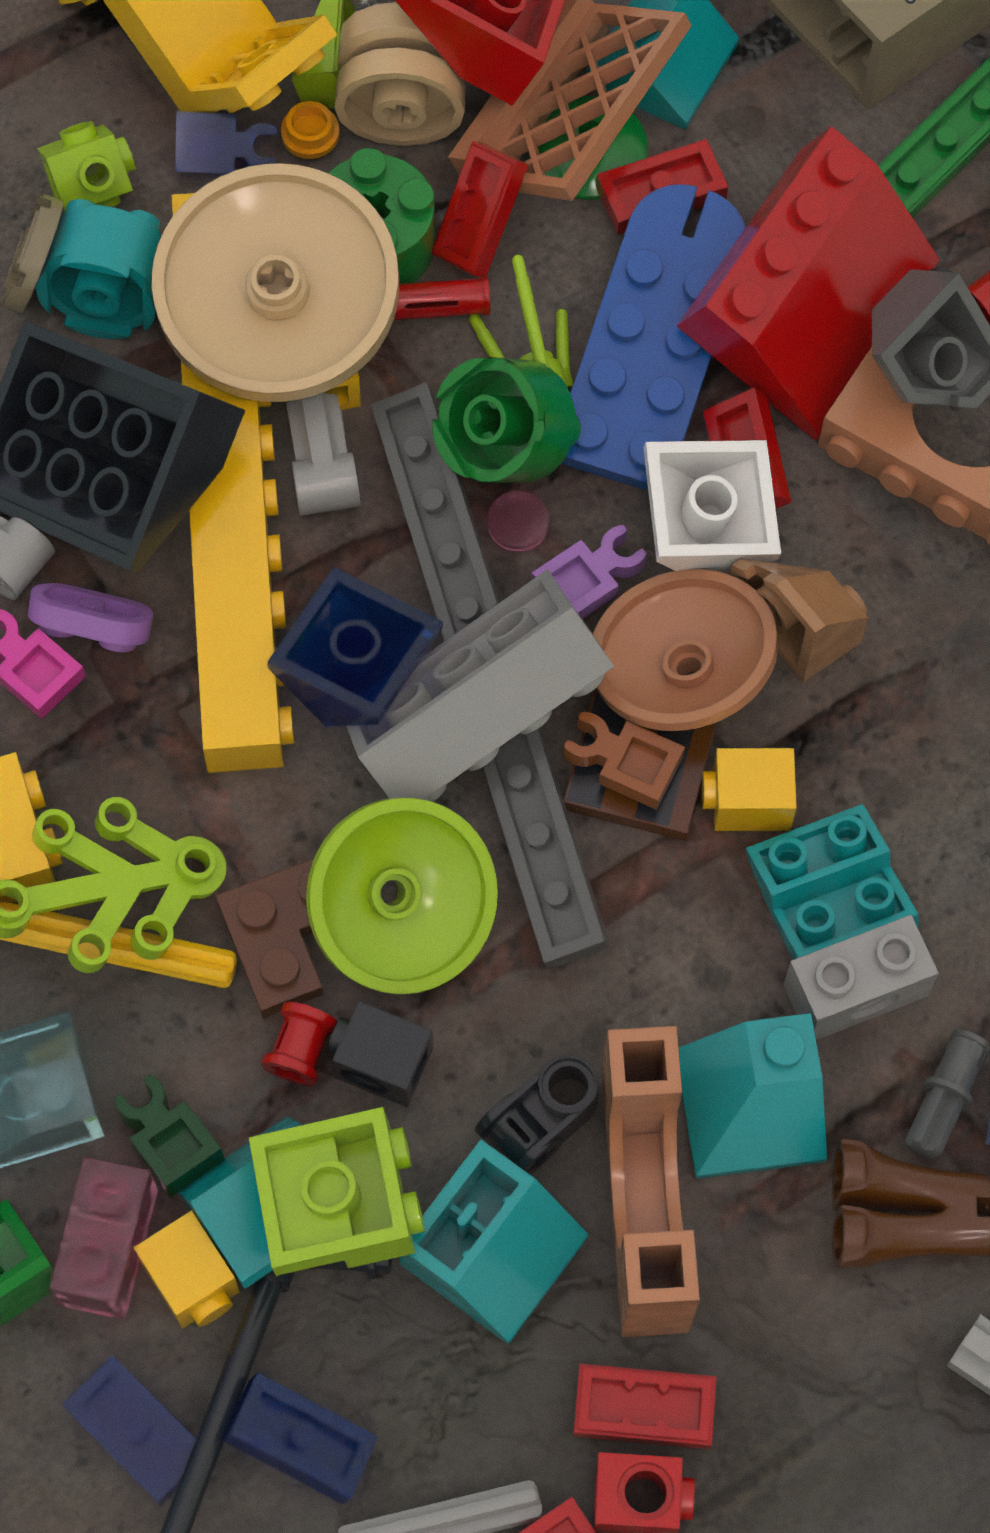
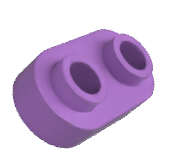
[28,583,153,652]

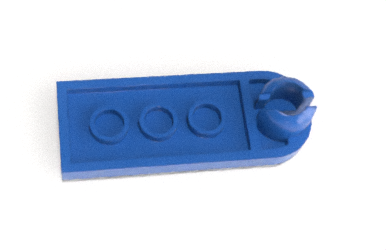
[561,184,745,491]

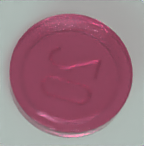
[487,491,549,552]

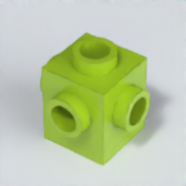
[37,121,136,212]

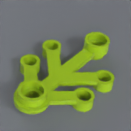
[0,797,226,973]

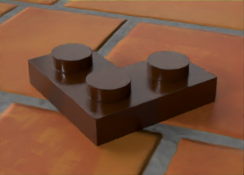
[215,858,324,1018]

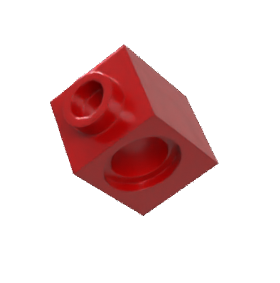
[593,1452,695,1533]

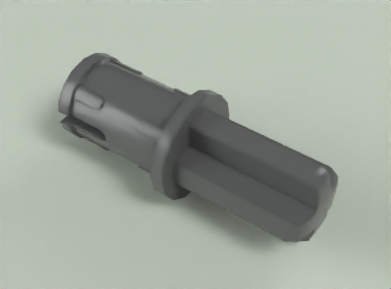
[905,1029,990,1159]

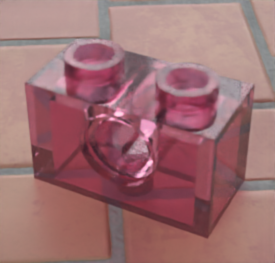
[49,1157,158,1320]

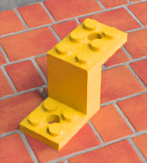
[58,0,337,116]

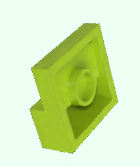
[249,1107,425,1276]

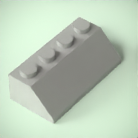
[342,569,614,802]

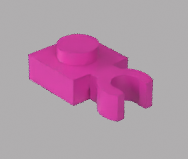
[0,609,86,720]

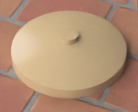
[152,163,399,402]

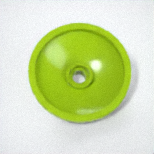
[306,797,498,994]

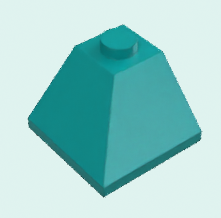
[678,1013,827,1179]

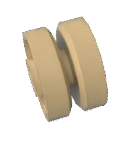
[334,2,466,146]

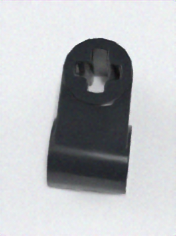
[474,1055,598,1175]

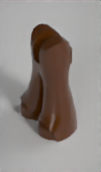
[832,1139,990,1268]

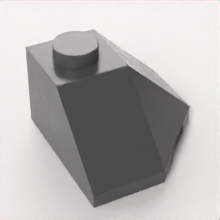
[872,269,990,409]

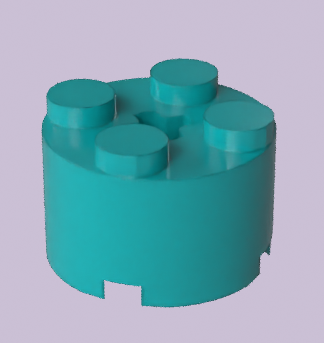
[36,199,162,339]

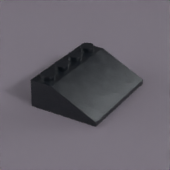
[0,321,246,573]

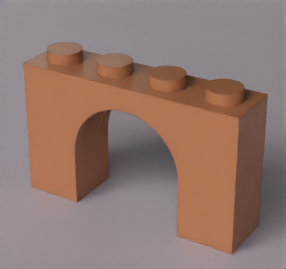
[818,347,990,546]
[602,1026,700,1337]

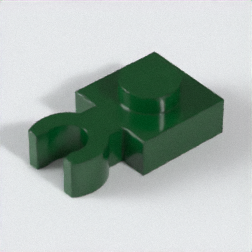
[114,1075,225,1197]

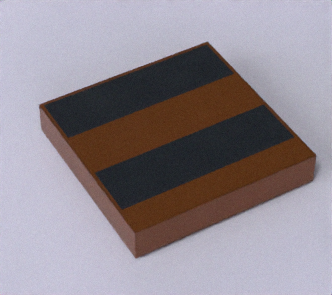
[564,688,717,841]

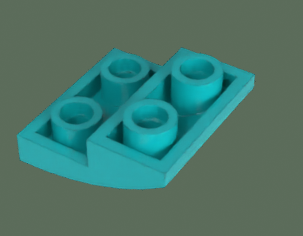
[746,804,918,960]

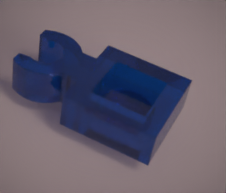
[174,111,277,175]

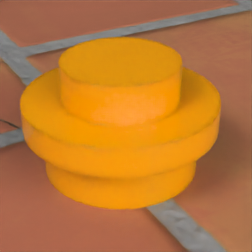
[281,101,340,159]

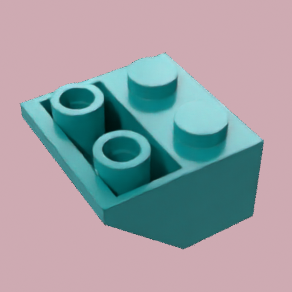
[399,1139,589,1345]

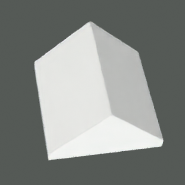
[643,440,781,574]

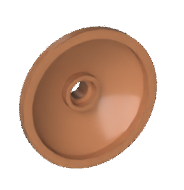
[593,569,779,731]

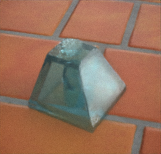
[0,1012,105,1168]

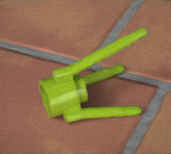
[469,255,574,392]

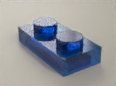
[62,1355,195,1506]
[222,1372,378,1504]

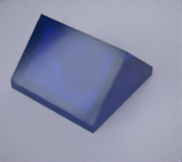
[267,567,443,727]

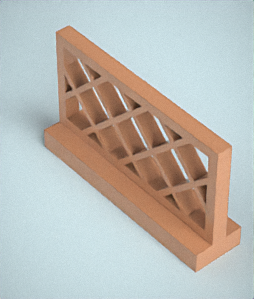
[448,0,692,201]

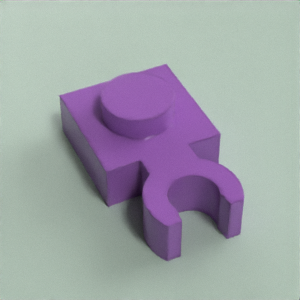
[531,525,647,619]

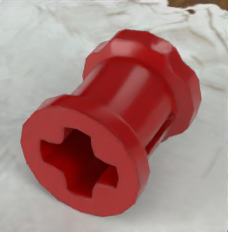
[261,1002,338,1086]

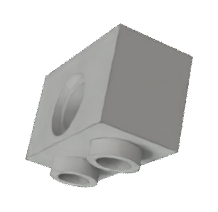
[783,915,939,1040]

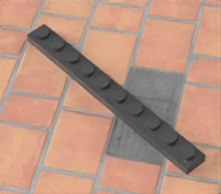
[371,382,611,969]

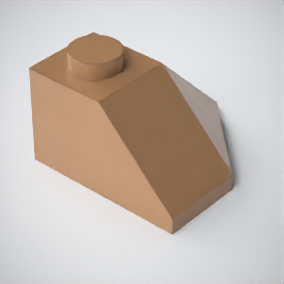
[729,558,869,683]

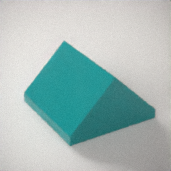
[584,0,739,130]
[177,1116,303,1289]

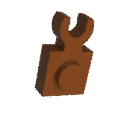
[563,712,685,810]

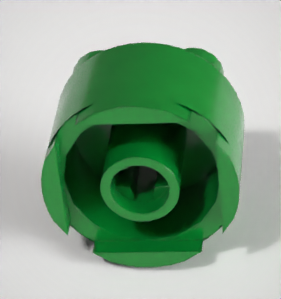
[328,148,435,284]
[432,357,581,483]

